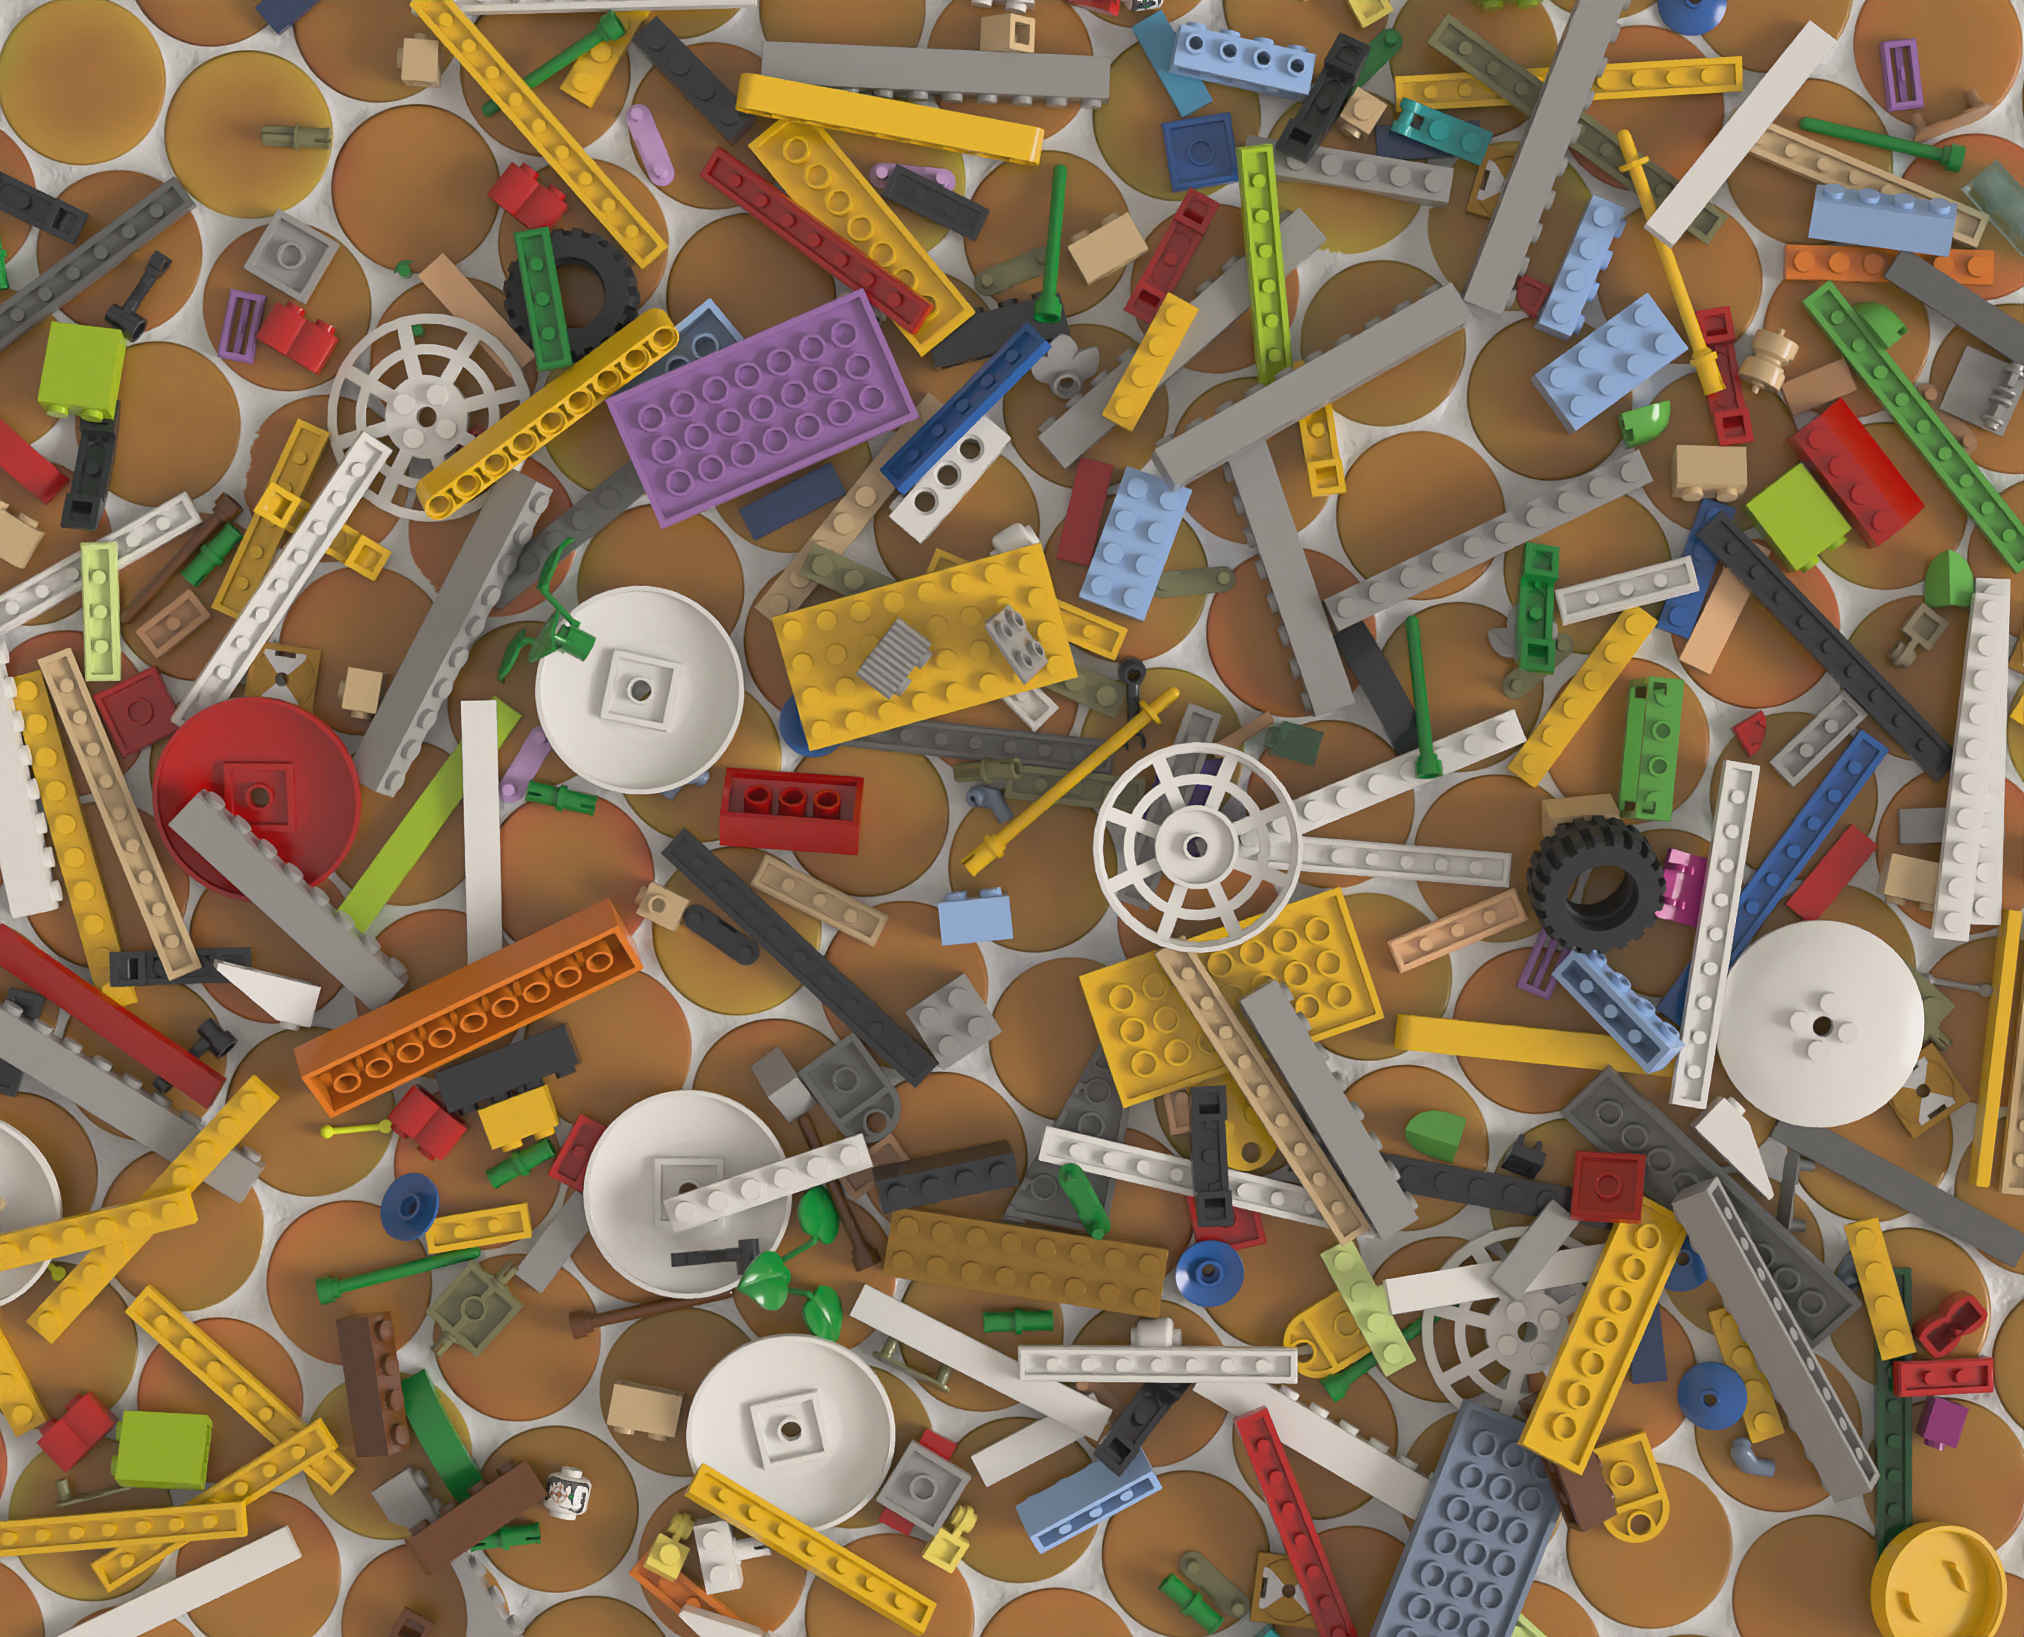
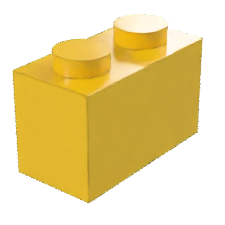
[478,1084,561,1153]

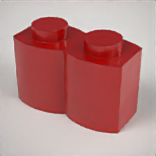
[486,162,569,232]
[256,301,340,376]
[387,1083,471,1161]
[1912,1290,1988,1358]
[36,1391,120,1473]

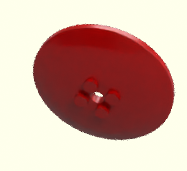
[152,696,362,902]

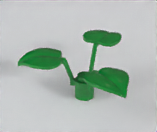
[496,537,596,684]
[736,1184,843,1343]

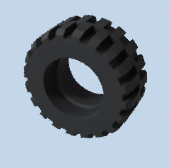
[503,228,640,365]
[1526,815,1667,954]

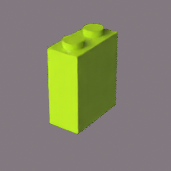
[37,321,127,422]
[1740,463,1852,573]
[111,1410,213,1491]

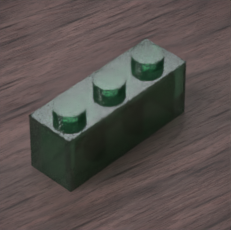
[1263,720,1324,767]

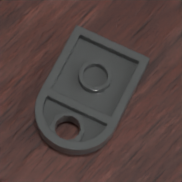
[797,1032,901,1143]

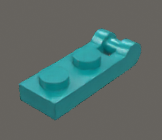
[1390,97,1493,166]

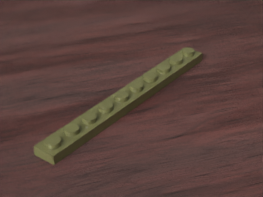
[1426,13,1728,245]
[799,543,1126,719]

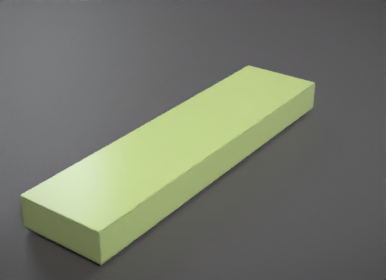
[80,542,122,681]

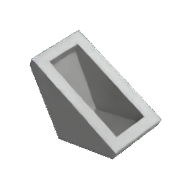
[750,1046,818,1123]

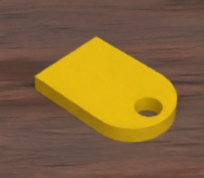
[1282,1289,1371,1378]
[1593,1430,1670,1543]

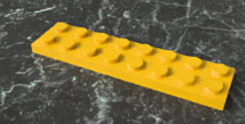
[748,119,975,357]
[1517,1196,1687,1475]

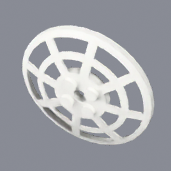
[327,313,532,522]
[1093,742,1304,953]
[1421,1225,1586,1417]

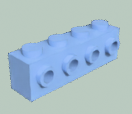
[1168,22,1316,102]
[1808,184,1958,257]
[1534,195,1627,341]
[1552,949,1685,1074]
[1015,1447,1162,1554]

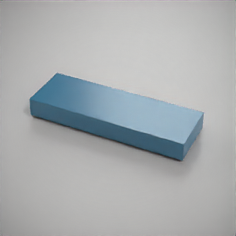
[1131,10,1213,119]

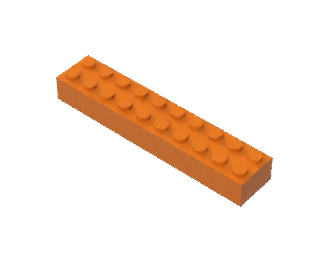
[293,898,644,1118]

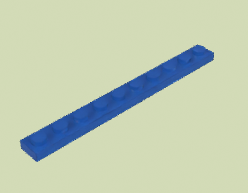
[1655,729,1889,1027]

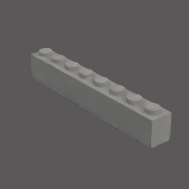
[1221,440,1356,717]
[168,788,410,1011]
[1236,978,1419,1241]

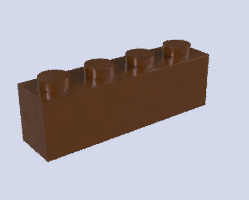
[336,1311,411,1457]
[1518,1390,1618,1532]
[404,1459,548,1575]

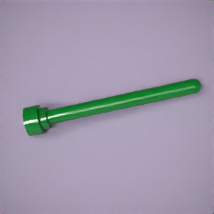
[481,10,627,117]
[1799,117,1966,173]
[1033,164,1067,324]
[1405,615,1443,780]
[315,1246,481,1305]
[1319,1304,1459,1403]

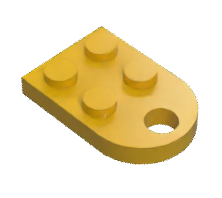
[1186,1072,1277,1171]

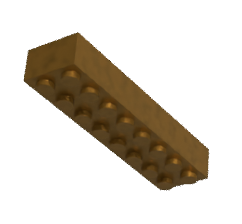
[882,1206,1169,1319]

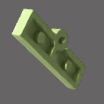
[1319,1241,1416,1377]

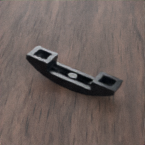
[1275,32,1371,164]
[0,171,90,246]
[60,400,121,532]
[1333,620,1419,756]
[109,947,252,987]
[1189,1085,1233,1227]
[1093,1382,1191,1477]

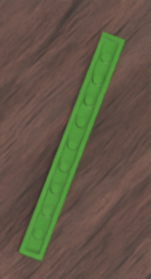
[1800,280,2024,574]

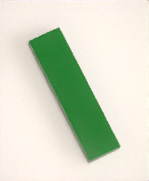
[513,226,573,372]

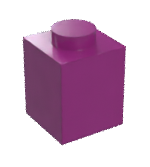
[1915,1395,1969,1451]

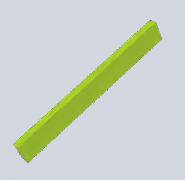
[1235,143,1293,387]
[337,696,523,934]

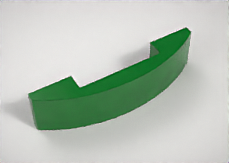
[1515,542,1560,675]
[401,1368,488,1503]

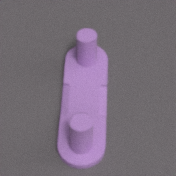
[626,104,675,186]
[869,163,955,191]
[499,725,552,803]

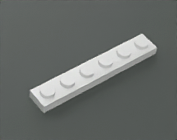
[663,1133,873,1234]

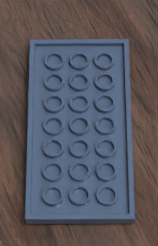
[1369,1398,1560,1637]

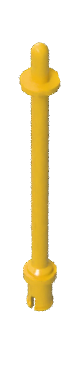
[1617,129,1726,396]
[960,687,1180,877]

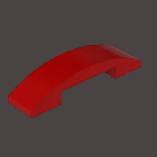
[1123,187,1220,325]
[1694,306,1754,446]
[0,417,71,505]

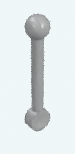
[1923,973,1993,997]

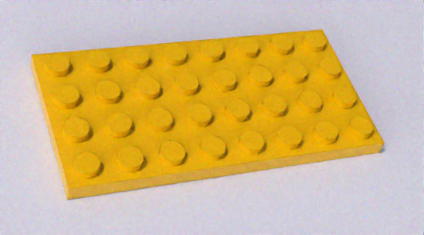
[772,542,1078,751]
[1078,887,1385,1108]

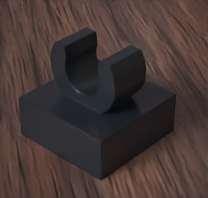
[1501,1134,1547,1180]

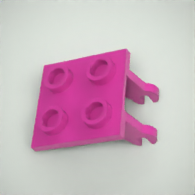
[1655,848,1707,928]

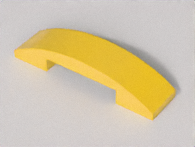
[1293,360,1347,498]
[253,481,392,581]

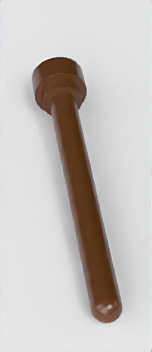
[120,492,244,625]
[797,1114,882,1272]
[569,1288,735,1340]

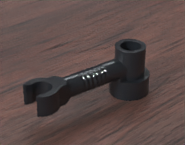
[104,250,172,343]
[1117,656,1146,751]
[152,1018,238,1094]
[671,1238,760,1275]

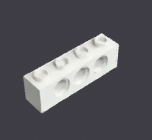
[889,415,1011,546]

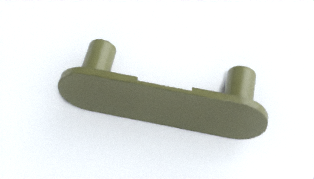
[974,247,1046,296]
[1154,566,1236,598]
[1502,633,1574,699]
[872,1336,953,1393]
[53,1478,134,1507]
[1180,1551,1250,1618]

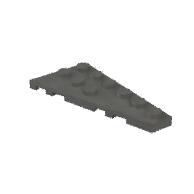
[1004,1042,1130,1231]

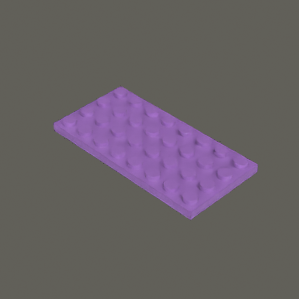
[605,288,919,530]

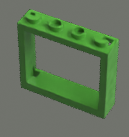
[1617,676,1685,821]

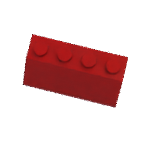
[1785,397,1925,549]
[719,767,864,856]

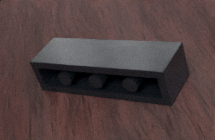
[632,16,757,146]
[930,291,1070,372]
[434,1023,583,1116]
[872,1139,1019,1213]

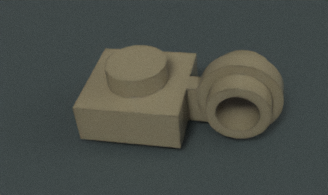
[1887,602,1950,669]

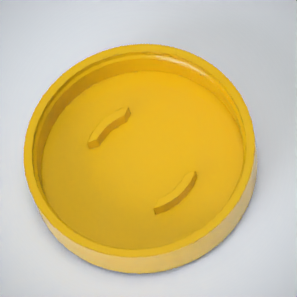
[1871,1521,2007,1637]

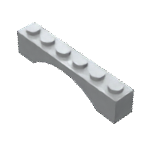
[1244,135,1454,209]
[371,1464,524,1637]

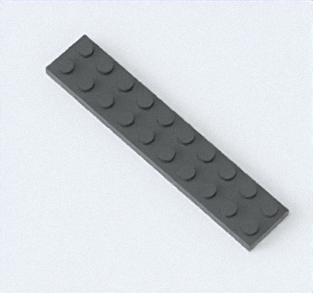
[1560,1064,1863,1350]

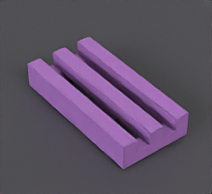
[1879,38,1924,113]
[217,289,267,365]
[1516,926,1571,1001]

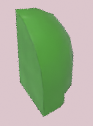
[1851,301,1909,350]
[1617,400,1671,450]
[1924,549,1975,609]
[1405,1110,1467,1164]

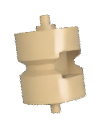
[1737,328,1799,394]

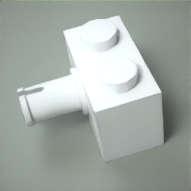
[693,1515,772,1595]

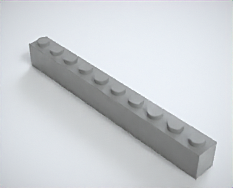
[1460,0,1632,315]
[761,41,1111,110]
[1038,207,1327,471]
[1150,282,1473,493]
[1321,449,1653,633]
[353,469,553,797]
[0,1000,266,1203]
[1671,1176,1880,1503]

